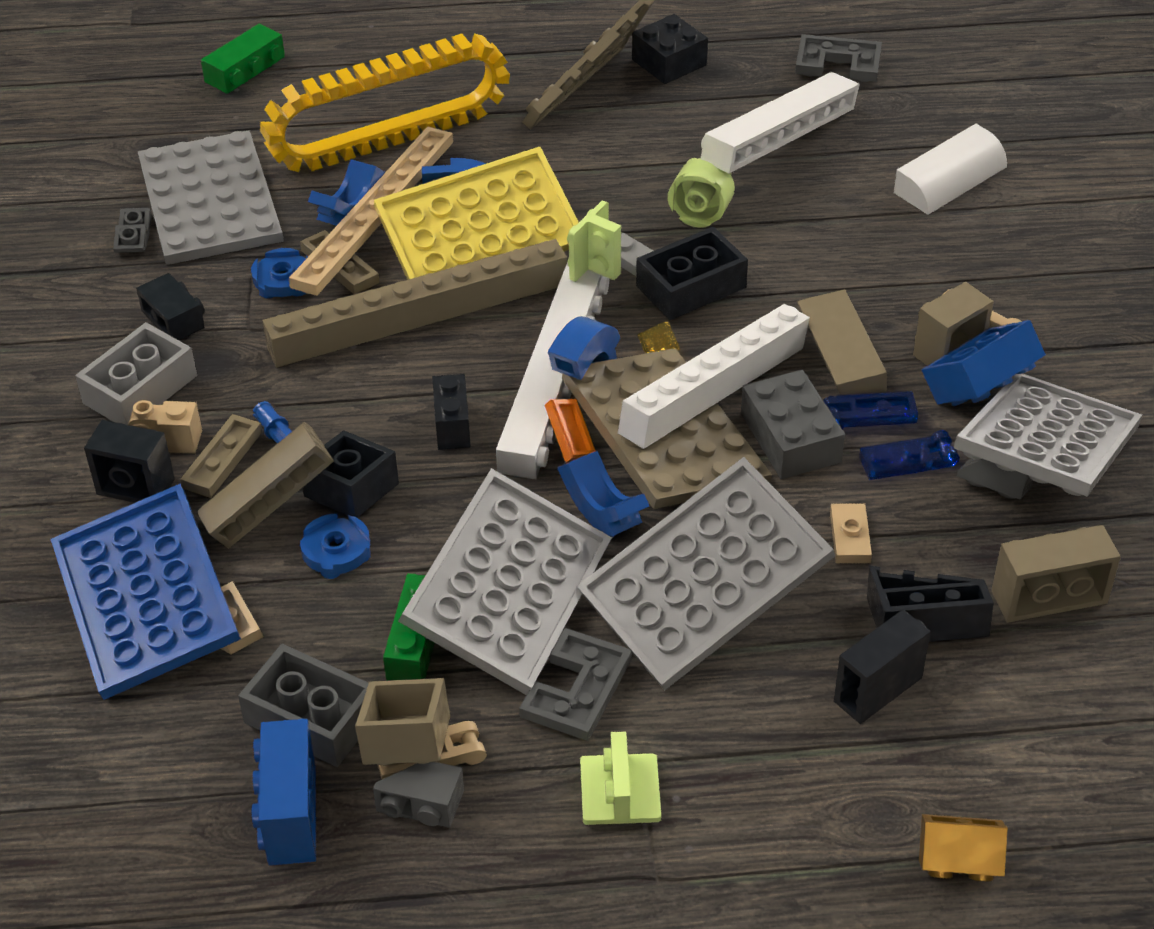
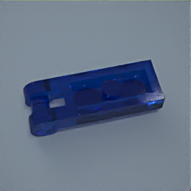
[823,391,918,430]
[859,430,960,480]

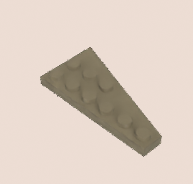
[522,0,655,130]

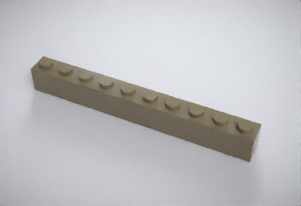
[262,239,567,368]

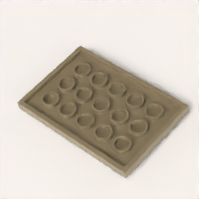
[562,348,772,509]

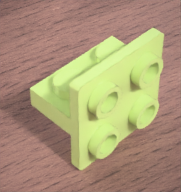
[567,200,621,282]
[580,732,661,825]

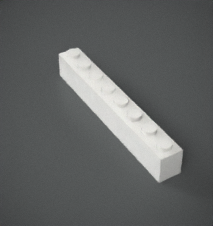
[701,72,859,173]
[618,304,810,449]

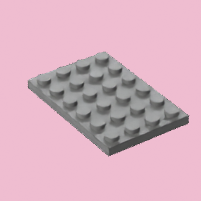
[138,130,284,265]
[954,374,1142,497]
[577,457,835,691]
[398,468,612,695]

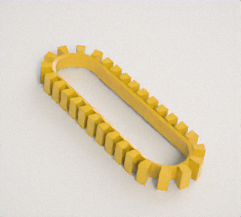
[260,33,510,172]

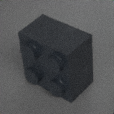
[632,14,708,84]
[84,420,175,503]
[302,430,399,518]

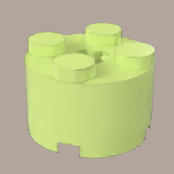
[668,158,735,228]

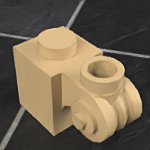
[128,400,202,454]

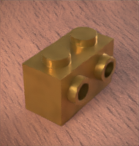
[919,814,1008,881]

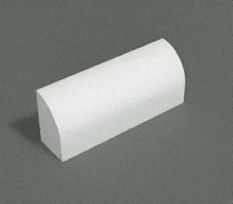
[894,124,1007,215]

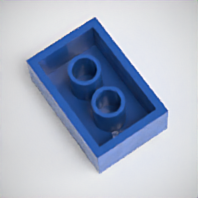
[922,320,1046,406]
[252,719,316,866]

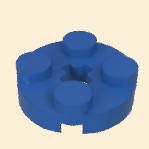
[251,248,308,298]
[300,514,371,579]

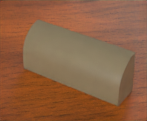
[797,289,887,401]
[198,422,334,549]

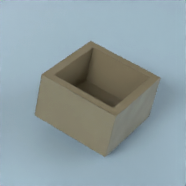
[913,282,994,366]
[355,678,450,766]

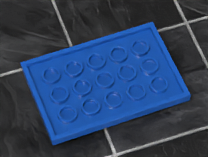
[51,484,241,700]

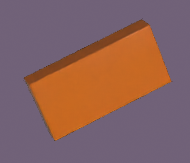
[544,399,596,463]

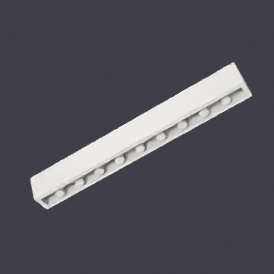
[496,262,609,479]

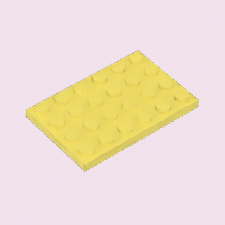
[374,147,579,280]

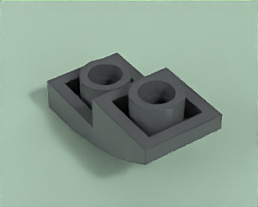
[113,208,152,253]

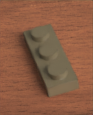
[300,230,379,295]
[180,414,262,498]

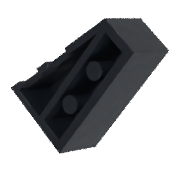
[867,565,994,642]

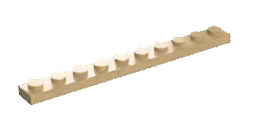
[289,127,453,296]

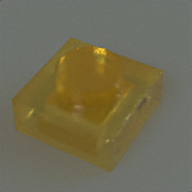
[637,321,680,354]

